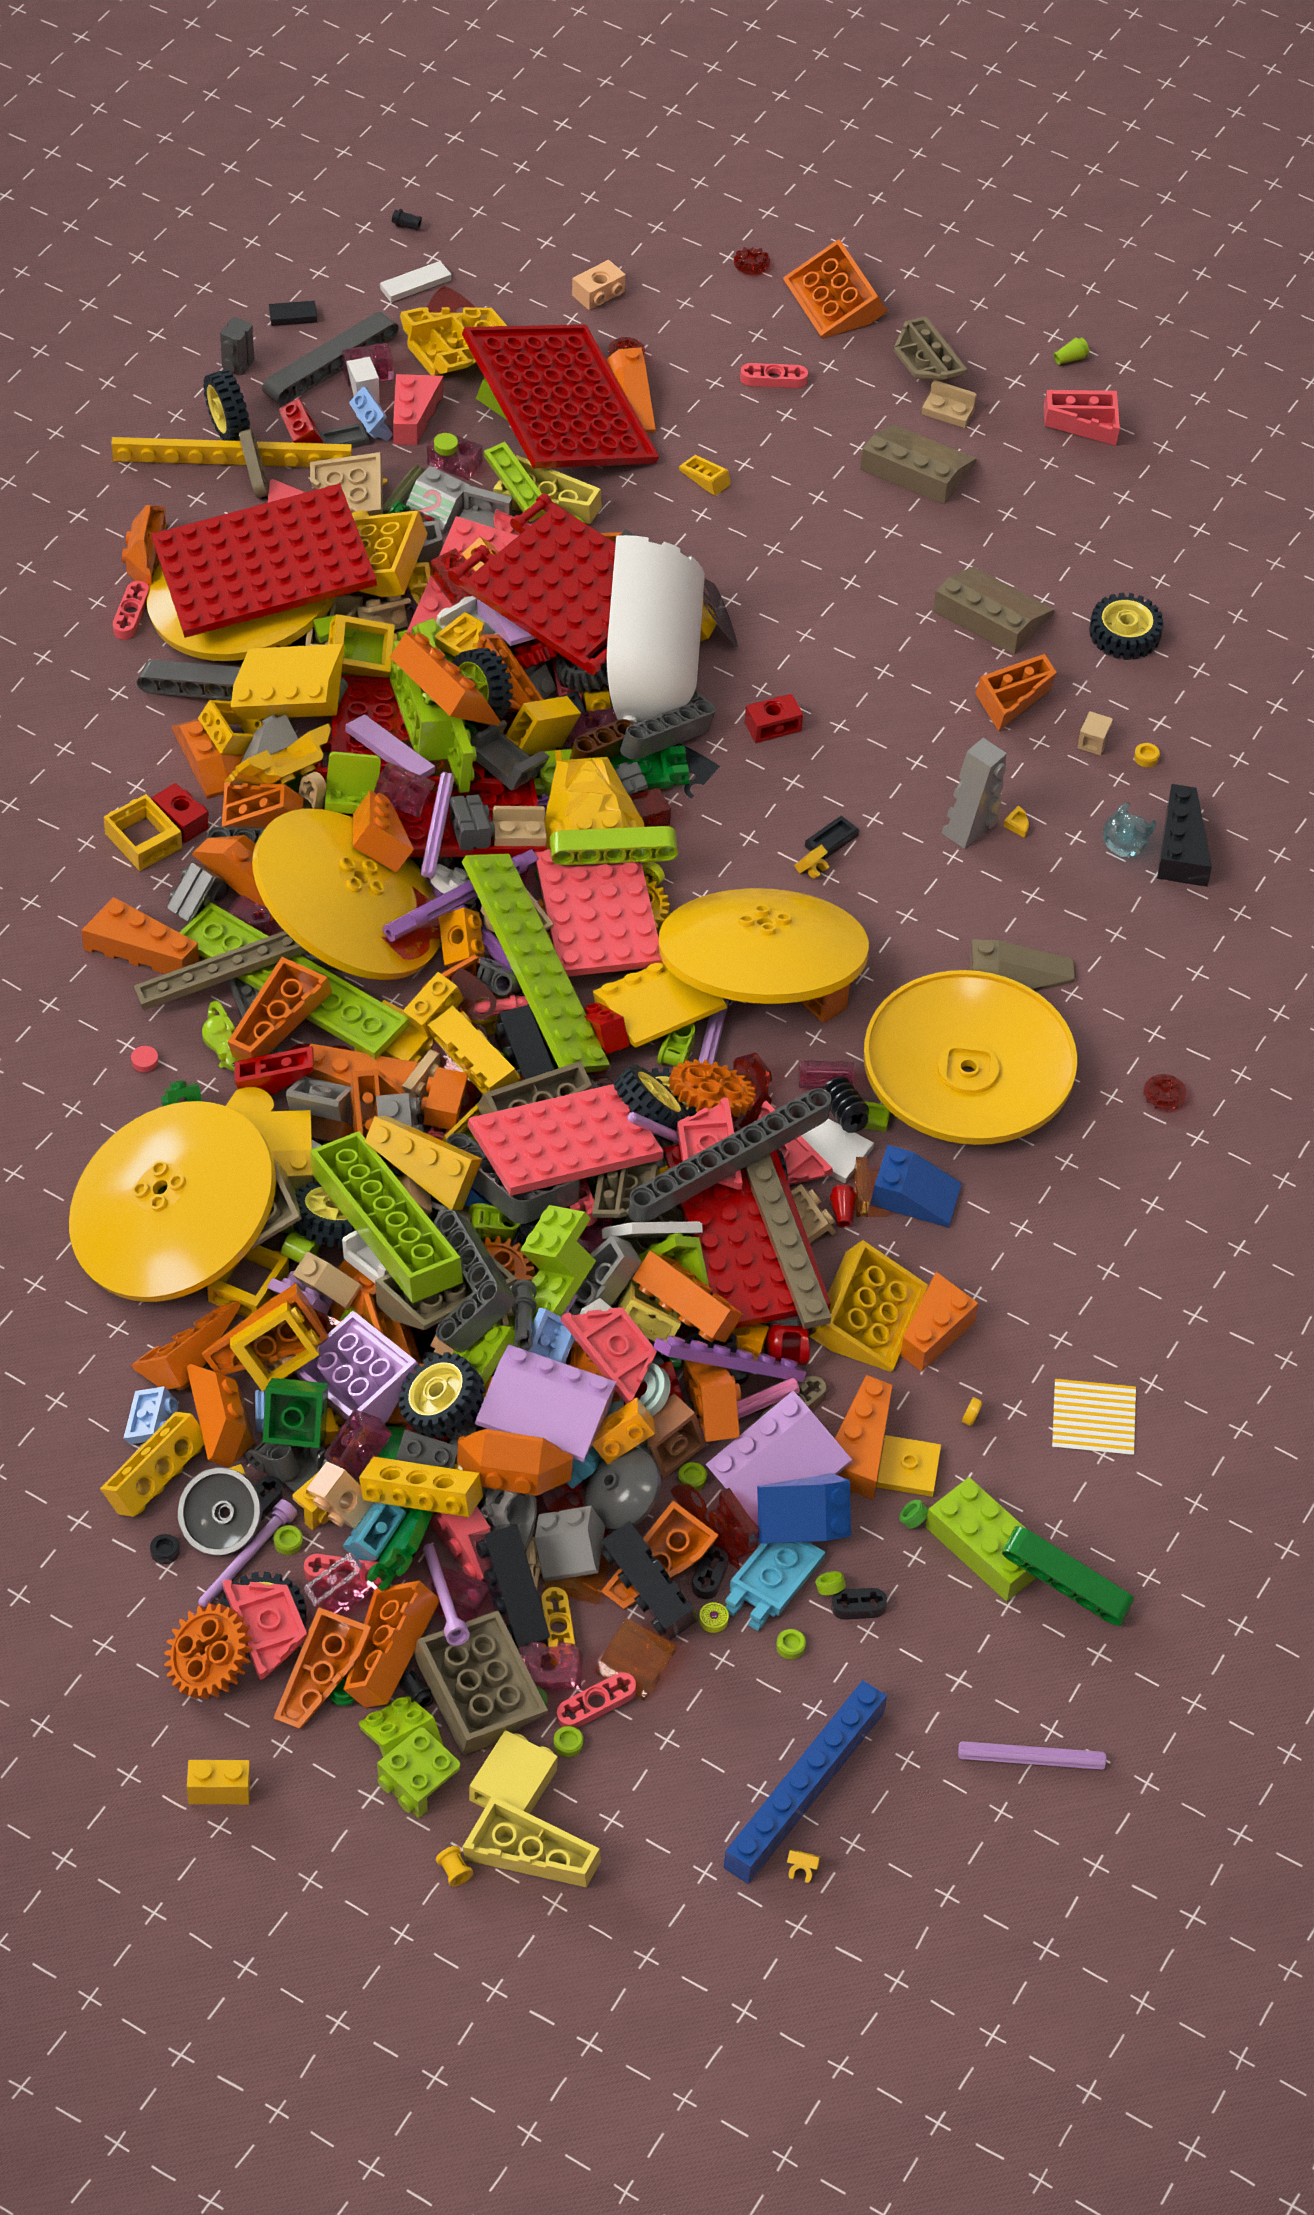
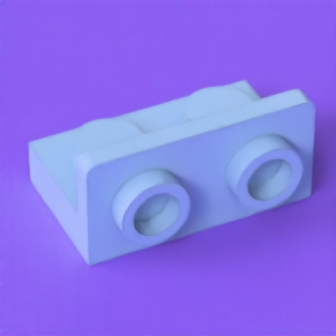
[124,1387,178,1444]

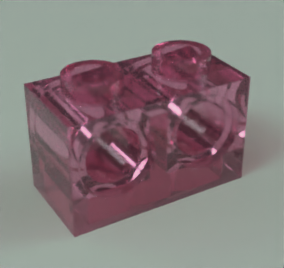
[427,430,483,481]
[374,762,435,818]

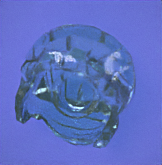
[1103,802,1156,857]

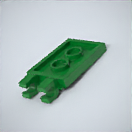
[609,746,690,791]
[367,1508,433,1591]

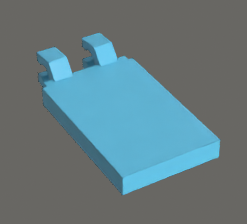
[725,1542,826,1631]

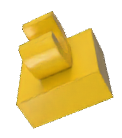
[794,844,829,879]
[322,1407,350,1448]
[787,1849,821,1883]

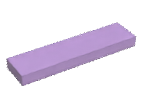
[345,714,435,783]

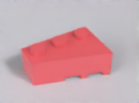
[393,374,443,445]

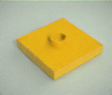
[876,1435,941,1497]

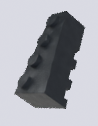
[1157,784,1212,887]
[494,1004,554,1081]
[601,1521,698,1640]
[468,1524,550,1648]

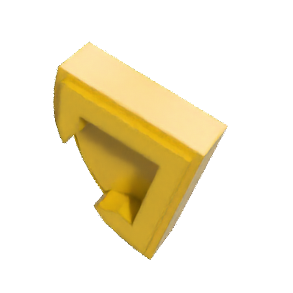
[1003,806,1029,838]

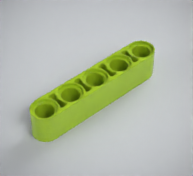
[549,826,678,865]

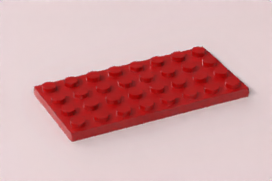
[663,1145,831,1329]

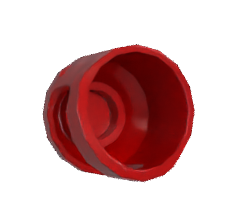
[766,1322,810,1365]

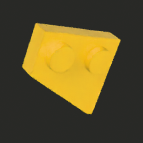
[435,612,484,657]

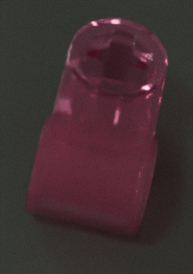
[225,895,273,936]

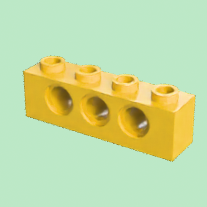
[100,1412,204,1517]
[359,1457,483,1517]

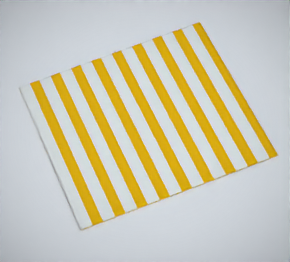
[1052,1379,1136,1455]

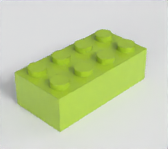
[925,1477,1036,1602]

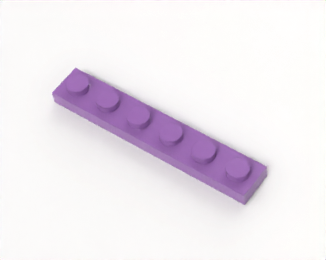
[653,1336,807,1383]

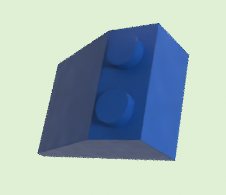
[870,1145,962,1227]
[757,1473,851,1543]

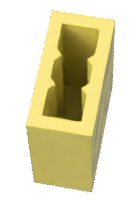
[469,1730,558,1814]

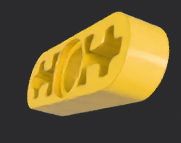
[541,1587,576,1668]

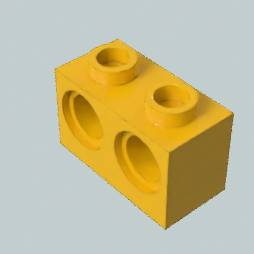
[403,972,464,1038]

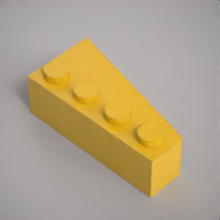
[428,1006,521,1095]
[365,1116,482,1211]

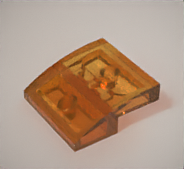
[594,1618,676,1701]

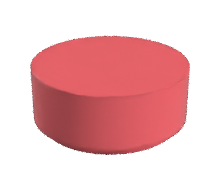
[131,1046,158,1073]

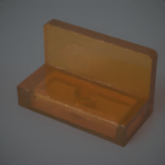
[854,1157,889,1217]

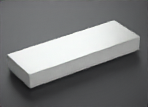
[380,261,451,302]

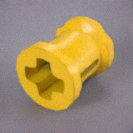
[435,1846,473,1887]

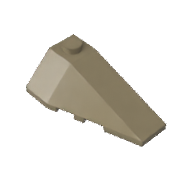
[969,939,1075,989]

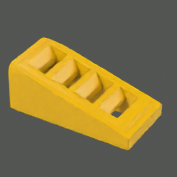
[679,455,731,496]

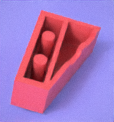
[1043,390,1120,446]
[429,1506,490,1586]

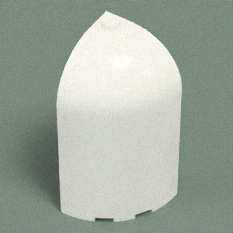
[607,535,705,724]

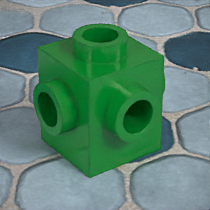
[161,1080,202,1107]

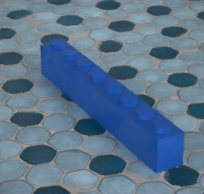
[724,1680,887,1884]

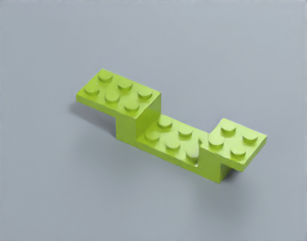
[390,623,477,793]
[452,1205,596,1386]

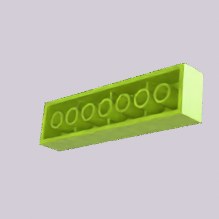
[310,1131,463,1303]

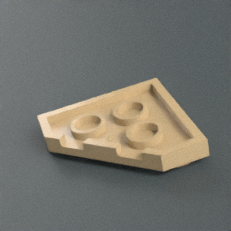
[310,452,383,516]

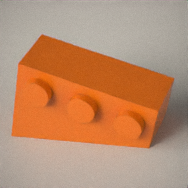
[222,783,303,828]
[353,790,414,873]
[901,1272,978,1372]

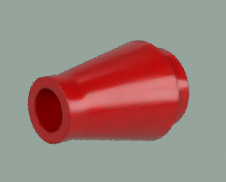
[829,1185,857,1228]

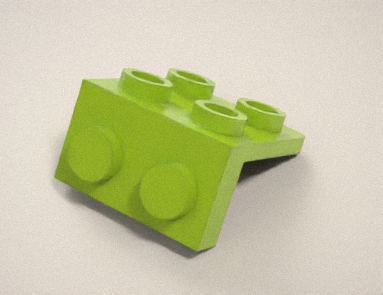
[325,752,381,814]
[639,1233,709,1286]
[359,1697,444,1757]
[377,1728,460,1819]

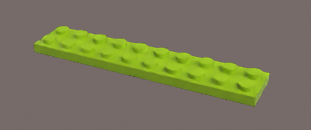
[462,854,610,1072]
[179,902,410,1060]

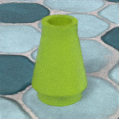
[1053,337,1089,365]

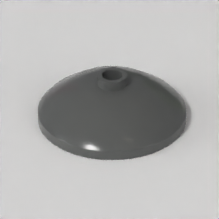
[585,1447,661,1531]
[178,1468,262,1555]

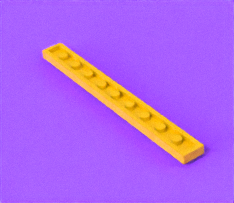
[111,437,352,467]

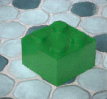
[263,1378,329,1448]

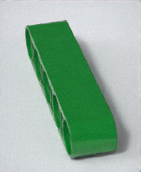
[1001,1526,1134,1626]

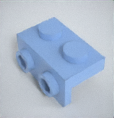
[349,387,393,441]
[526,1308,575,1364]

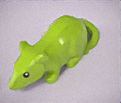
[202,1000,239,1071]

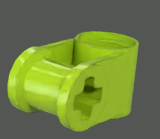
[657,1023,695,1067]
[469,1203,520,1242]
[281,1230,320,1263]

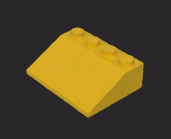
[354,510,428,597]
[231,644,345,720]
[593,963,727,1048]
[240,1110,313,1188]
[810,1240,928,1372]

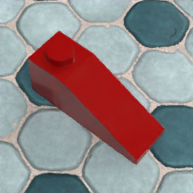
[235,1046,314,1096]

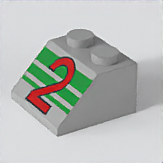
[406,466,470,534]

